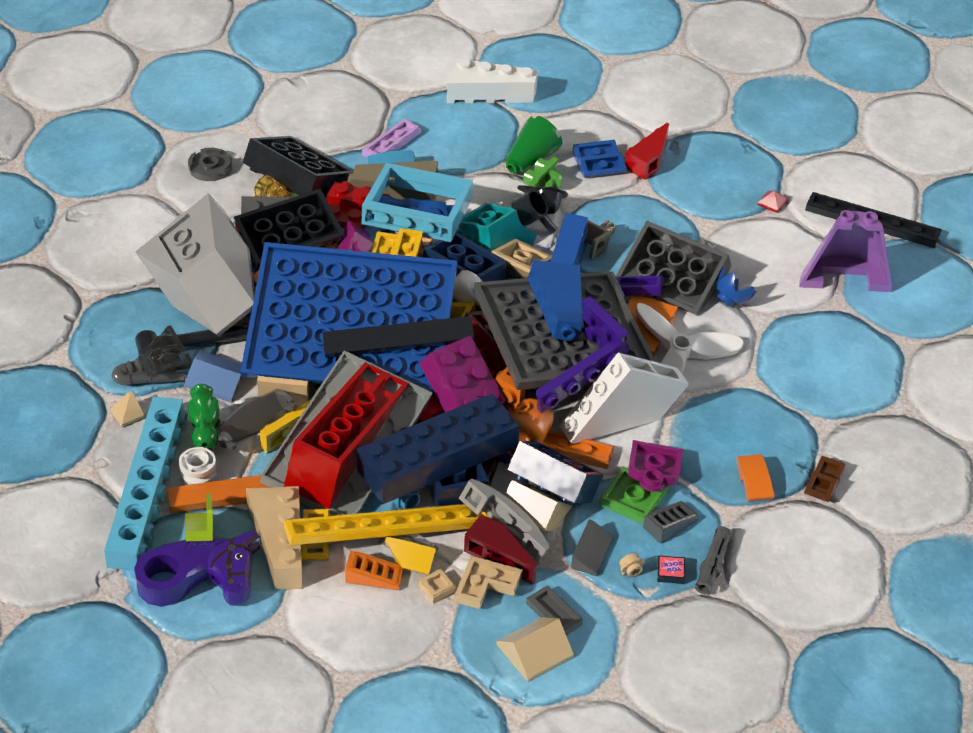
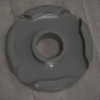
[188,147,232,181]

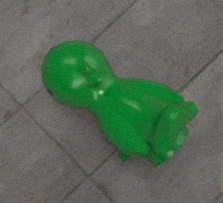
[188,383,221,451]

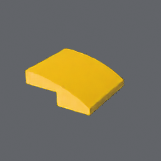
[371,228,423,257]

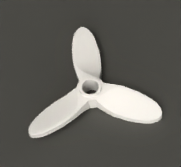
[636,303,744,374]

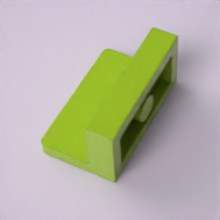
[185,494,213,542]

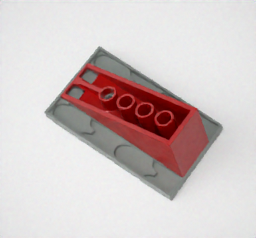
[260,350,432,516]

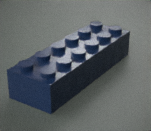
[357,393,520,504]

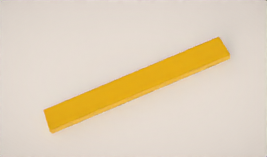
[284,504,490,545]

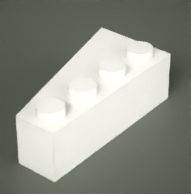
[447,58,538,104]

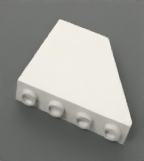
[559,353,689,444]

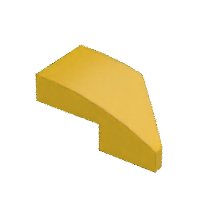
[385,537,436,576]

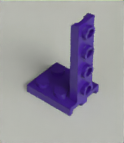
[536,296,629,413]

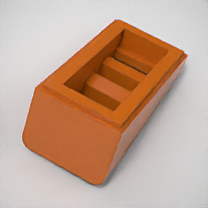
[345,550,404,590]

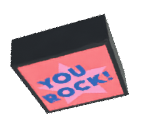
[657,555,685,584]

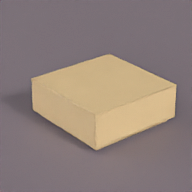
[419,569,456,604]

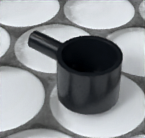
[511,189,558,234]

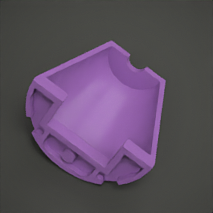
[799,210,892,292]

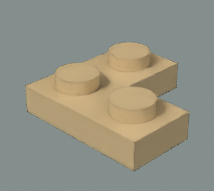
[454,556,522,609]

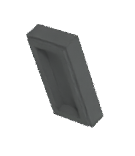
[526,585,583,635]

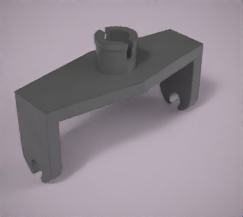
[215,389,297,451]

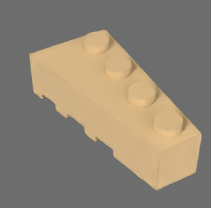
[246,486,302,590]

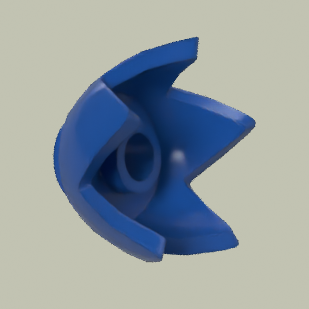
[717,267,757,307]

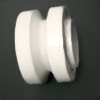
[179,447,217,485]

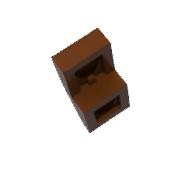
[804,456,846,502]

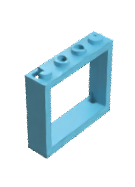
[361,163,474,242]

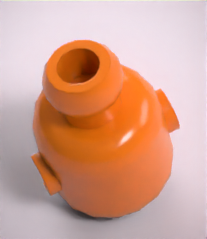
[507,398,554,457]

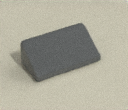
[571,519,613,576]

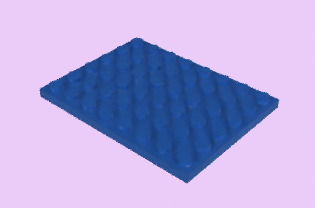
[240,242,458,396]

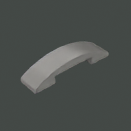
[459,479,549,566]

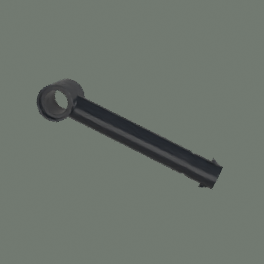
[135,323,249,362]

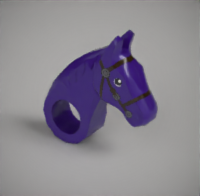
[134,530,260,607]

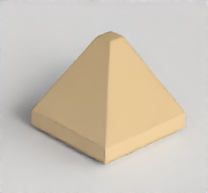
[110,391,145,427]

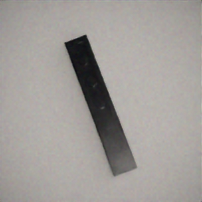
[805,192,942,248]
[323,316,474,358]

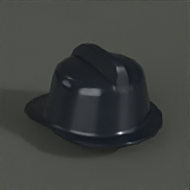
[517,185,568,215]

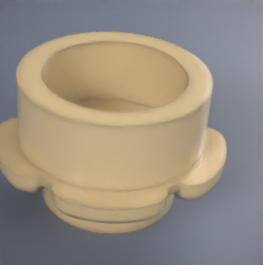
[619,553,645,577]

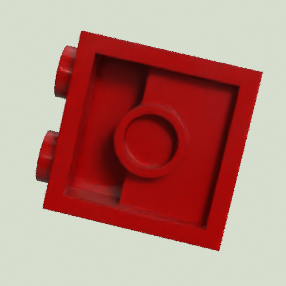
[327,181,372,229]

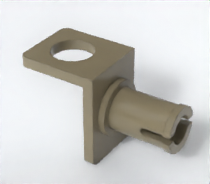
[588,220,616,260]

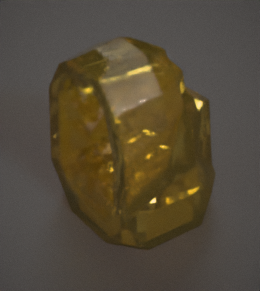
[254,175,292,197]

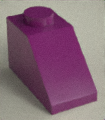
[338,221,373,252]

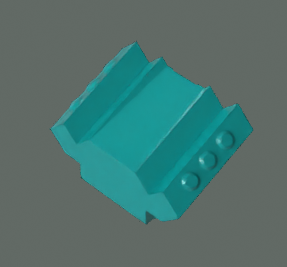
[456,203,537,252]

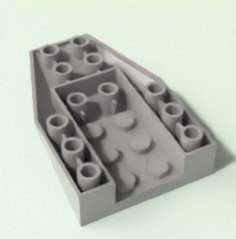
[135,193,255,336]

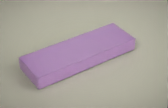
[362,119,421,157]

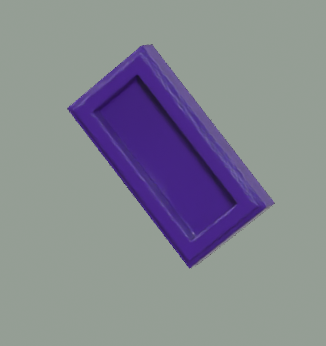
[617,276,664,296]

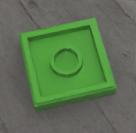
[599,467,669,524]

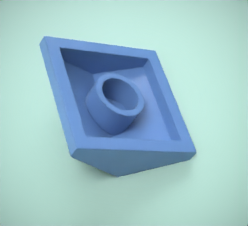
[184,350,242,403]

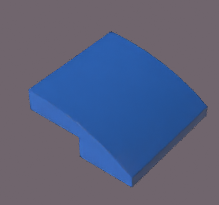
[572,139,627,178]

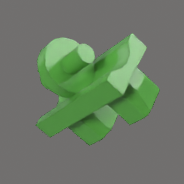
[523,156,563,188]

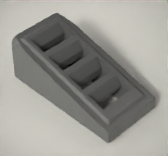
[643,500,699,543]

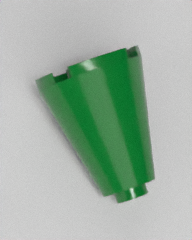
[505,116,563,174]

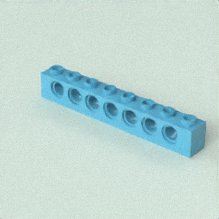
[104,396,188,571]

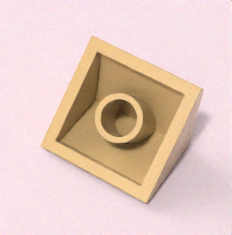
[492,239,552,279]
[257,376,314,408]
[496,617,574,682]

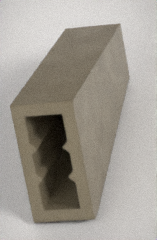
[348,161,438,200]

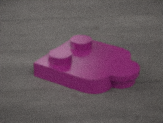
[628,440,683,492]

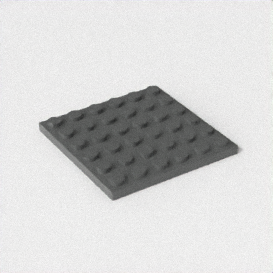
[473,271,656,390]

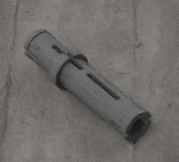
[695,526,732,595]

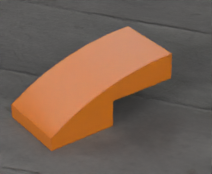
[736,454,775,502]

